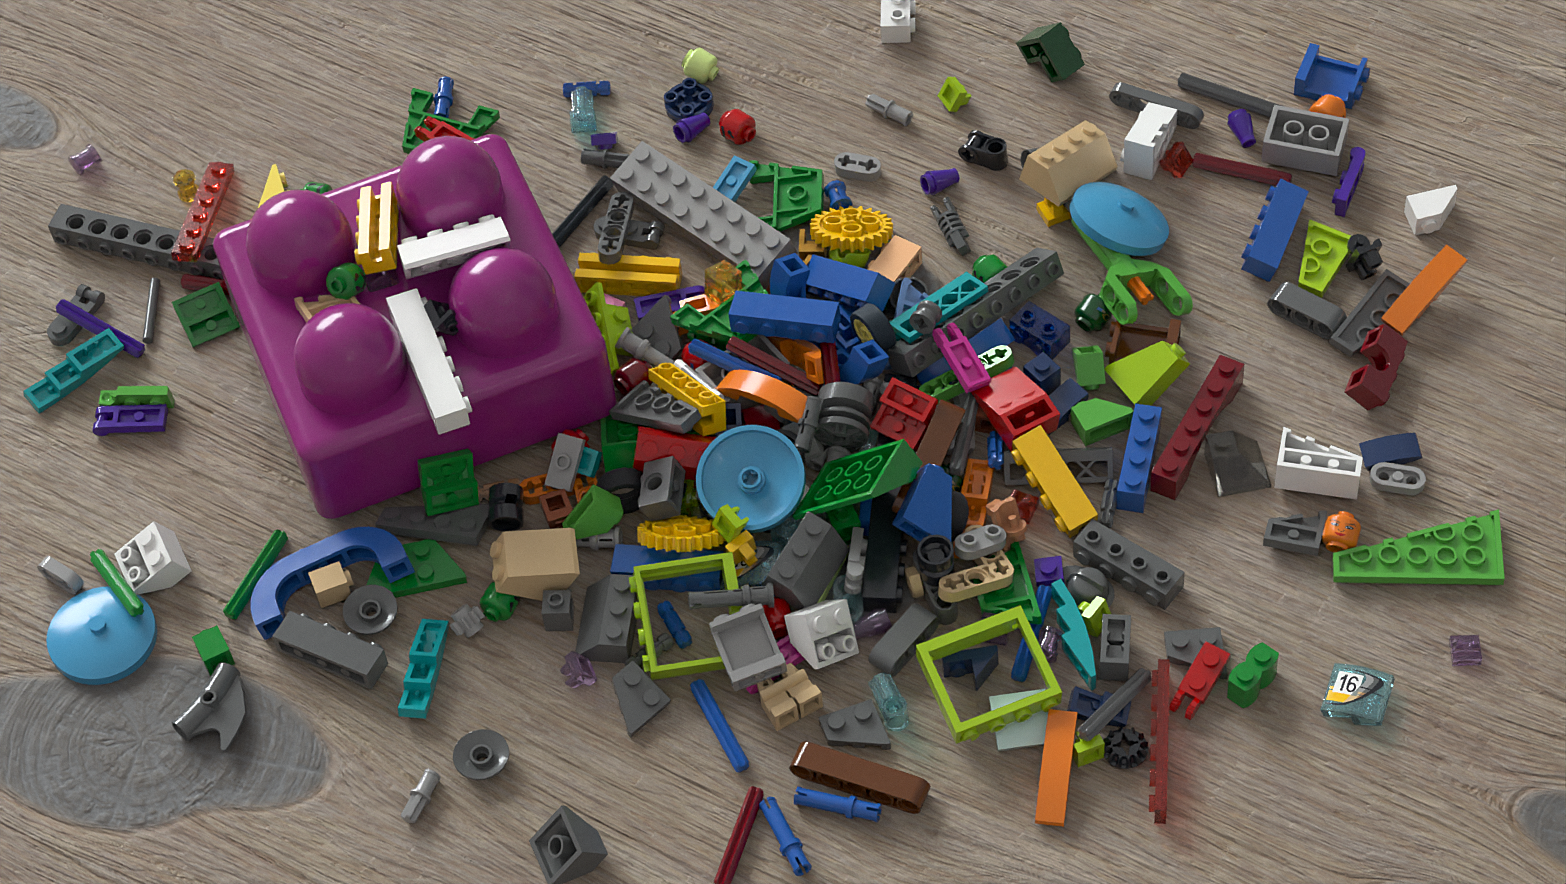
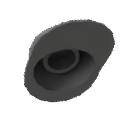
[1051,565,1115,607]

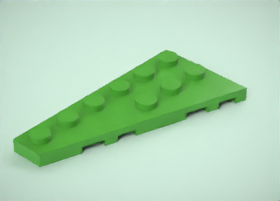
[1332,509,1505,585]

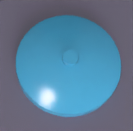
[1070,182,1169,256]
[696,425,806,533]
[46,586,157,685]

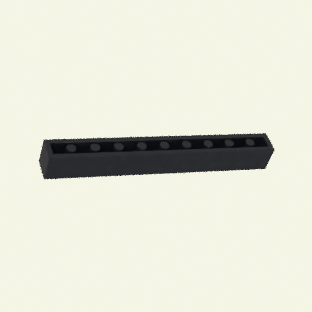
[862,374,920,613]

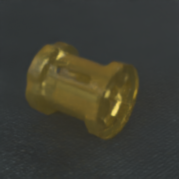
[173,169,200,202]

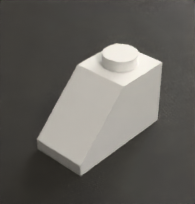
[1404,185,1458,235]

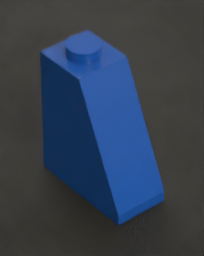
[892,463,952,542]

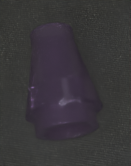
[853,608,892,640]

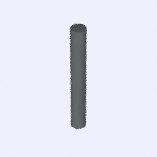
[142,278,160,344]

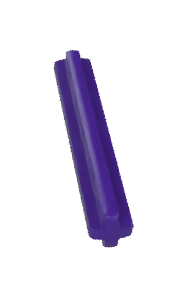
[56,299,145,358]

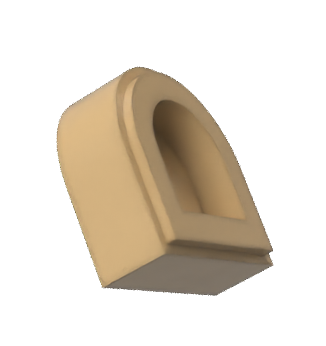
[904,566,924,599]

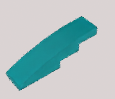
[23,328,124,414]
[1051,579,1096,691]
[398,619,449,719]

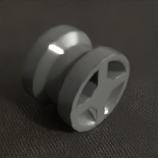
[909,300,942,334]

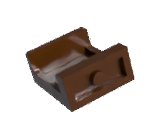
[1105,319,1181,364]

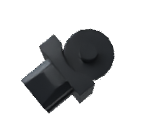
[1346,234,1383,281]

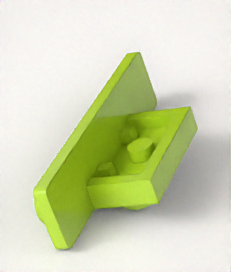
[584,282,633,377]

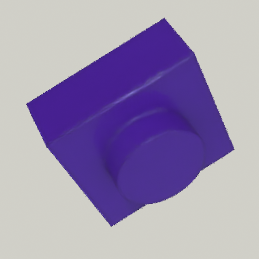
[591,132,618,150]
[1034,556,1065,588]

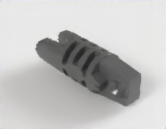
[930,197,971,256]

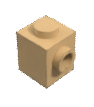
[308,561,354,608]

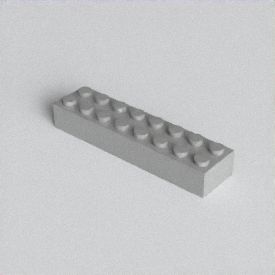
[610,141,798,290]

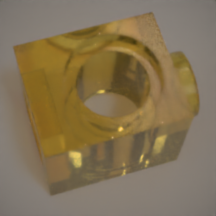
[705,260,742,305]

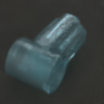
[570,86,597,133]
[868,673,909,731]

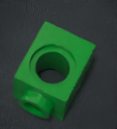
[825,504,861,545]
[192,625,235,676]

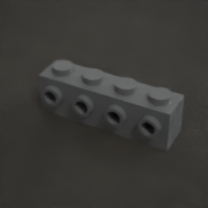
[1073,519,1185,610]
[272,611,388,690]

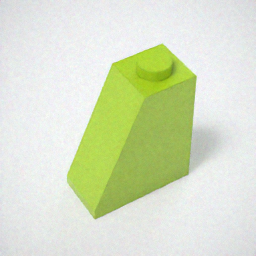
[1104,341,1190,406]

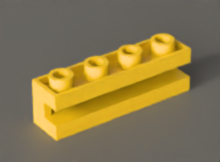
[355,182,399,274]
[574,252,683,296]
[648,363,726,436]
[1011,425,1098,538]

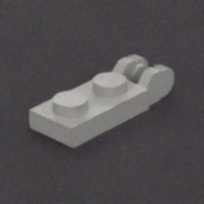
[844,527,868,595]

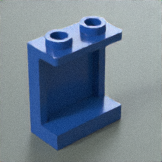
[1294,43,1370,109]

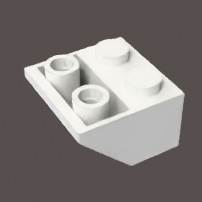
[114,521,191,595]
[784,599,859,669]

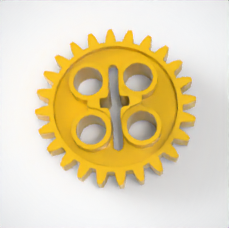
[810,206,893,253]
[637,515,726,552]

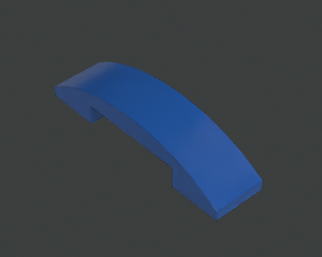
[917,318,1015,395]

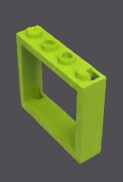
[629,552,742,680]
[916,605,1062,744]

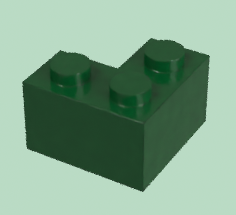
[1016,22,1085,82]

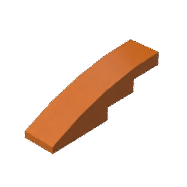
[1381,244,1468,336]
[953,458,995,559]
[1035,709,1077,827]

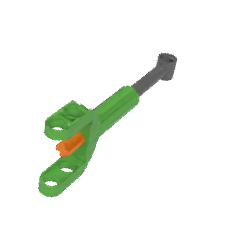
[1020,147,1193,325]

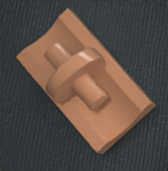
[986,496,1027,552]

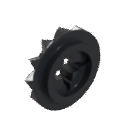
[1103,726,1148,769]

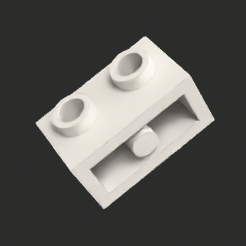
[880,0,916,43]

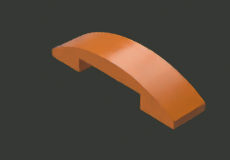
[768,336,824,384]
[715,370,807,423]

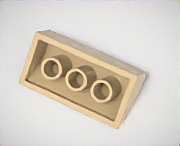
[1019,120,1118,207]

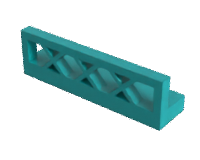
[890,272,988,343]

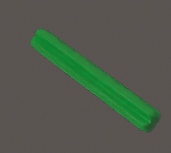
[223,529,288,620]
[90,549,144,617]

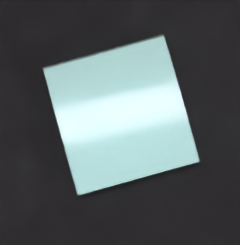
[989,689,1048,751]

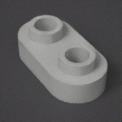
[1370,462,1426,495]
[954,524,1006,560]

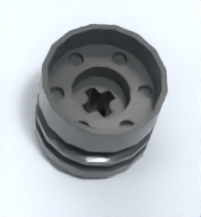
[814,382,875,449]

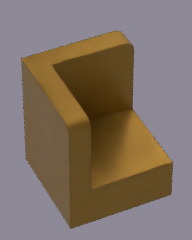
[799,229,827,262]

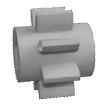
[449,603,485,638]

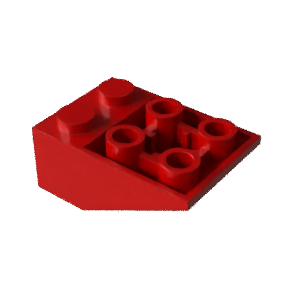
[971,366,1060,452]

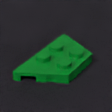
[366,539,467,598]
[971,541,1042,624]

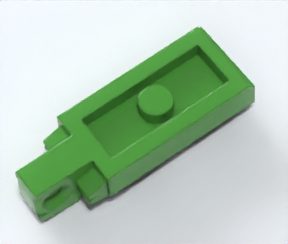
[99,386,175,408]

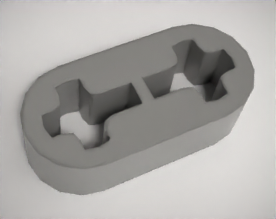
[834,152,881,182]
[37,556,84,595]

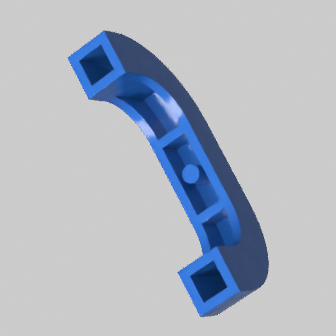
[770,253,889,385]
[250,527,415,640]

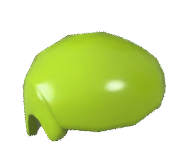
[829,248,871,268]

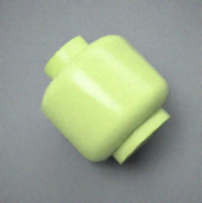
[681,48,719,84]

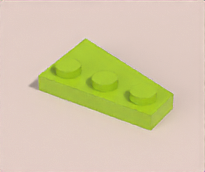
[1298,219,1351,298]

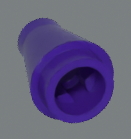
[1227,109,1256,148]
[673,112,711,143]
[920,168,960,195]

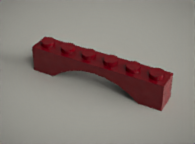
[1150,355,1245,501]

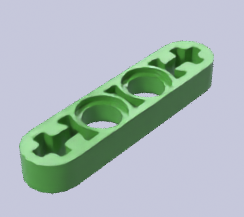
[919,345,1015,405]

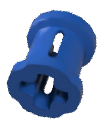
[824,180,852,210]

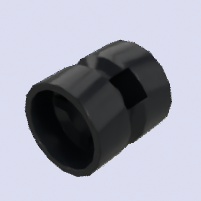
[488,482,524,532]
[917,534,955,586]

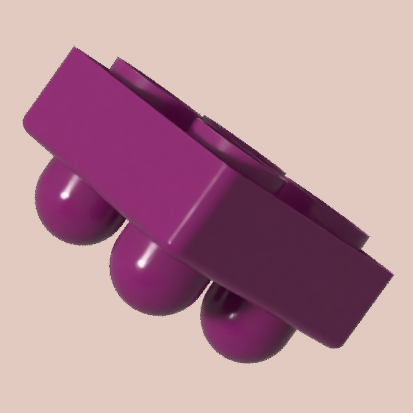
[213,134,617,519]

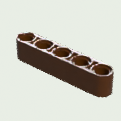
[891,399,966,513]
[789,741,931,814]

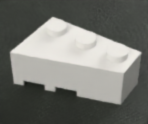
[1120,102,1177,180]
[1274,427,1363,499]

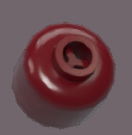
[614,358,653,396]

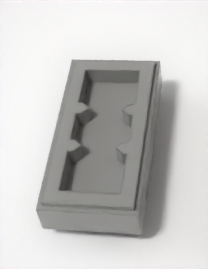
[544,433,586,492]

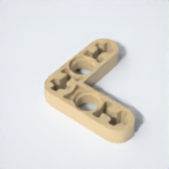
[938,525,1014,603]

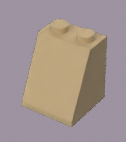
[490,528,580,601]

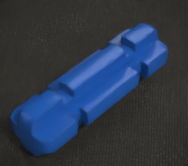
[563,81,611,97]
[987,431,1004,470]
[657,601,692,649]

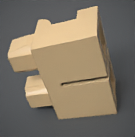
[757,663,823,731]

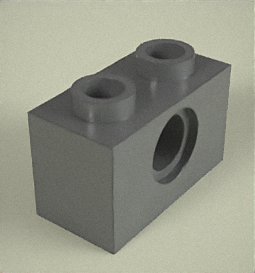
[638,456,686,522]

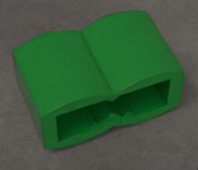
[1227,642,1279,709]

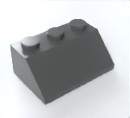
[762,511,850,610]
[574,574,637,663]

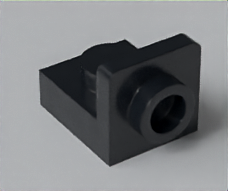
[424,299,459,336]

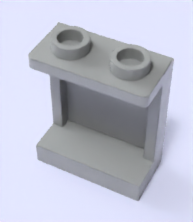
[709,604,787,691]

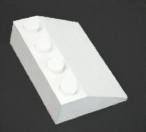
[397,215,510,279]

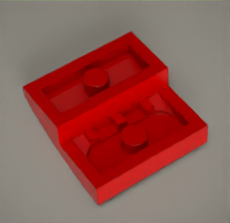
[870,377,938,452]

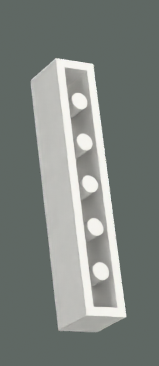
[386,288,472,435]

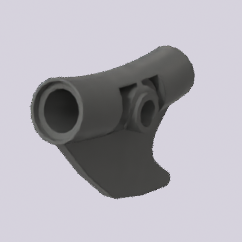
[172,663,246,753]

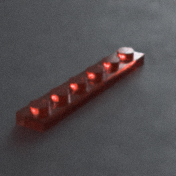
[171,162,235,262]
[1149,659,1170,824]

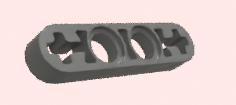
[1109,82,1204,129]
[598,192,634,265]

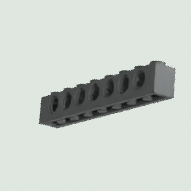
[48,204,224,279]
[886,247,1064,377]

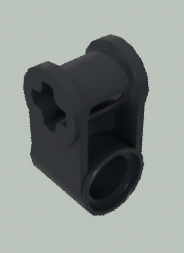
[958,130,1008,171]

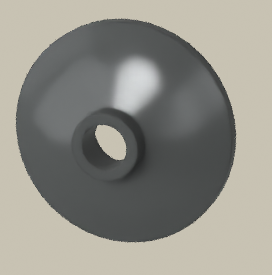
[343,585,398,635]
[453,729,510,780]

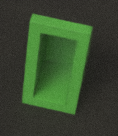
[1072,345,1106,390]
[1071,398,1134,446]
[562,484,623,539]

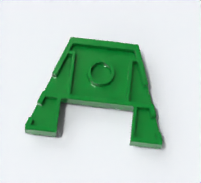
[402,88,500,154]
[749,160,824,232]
[670,260,768,343]

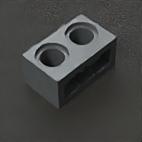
[1100,614,1131,681]

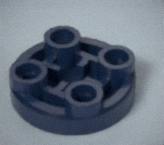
[664,78,714,122]

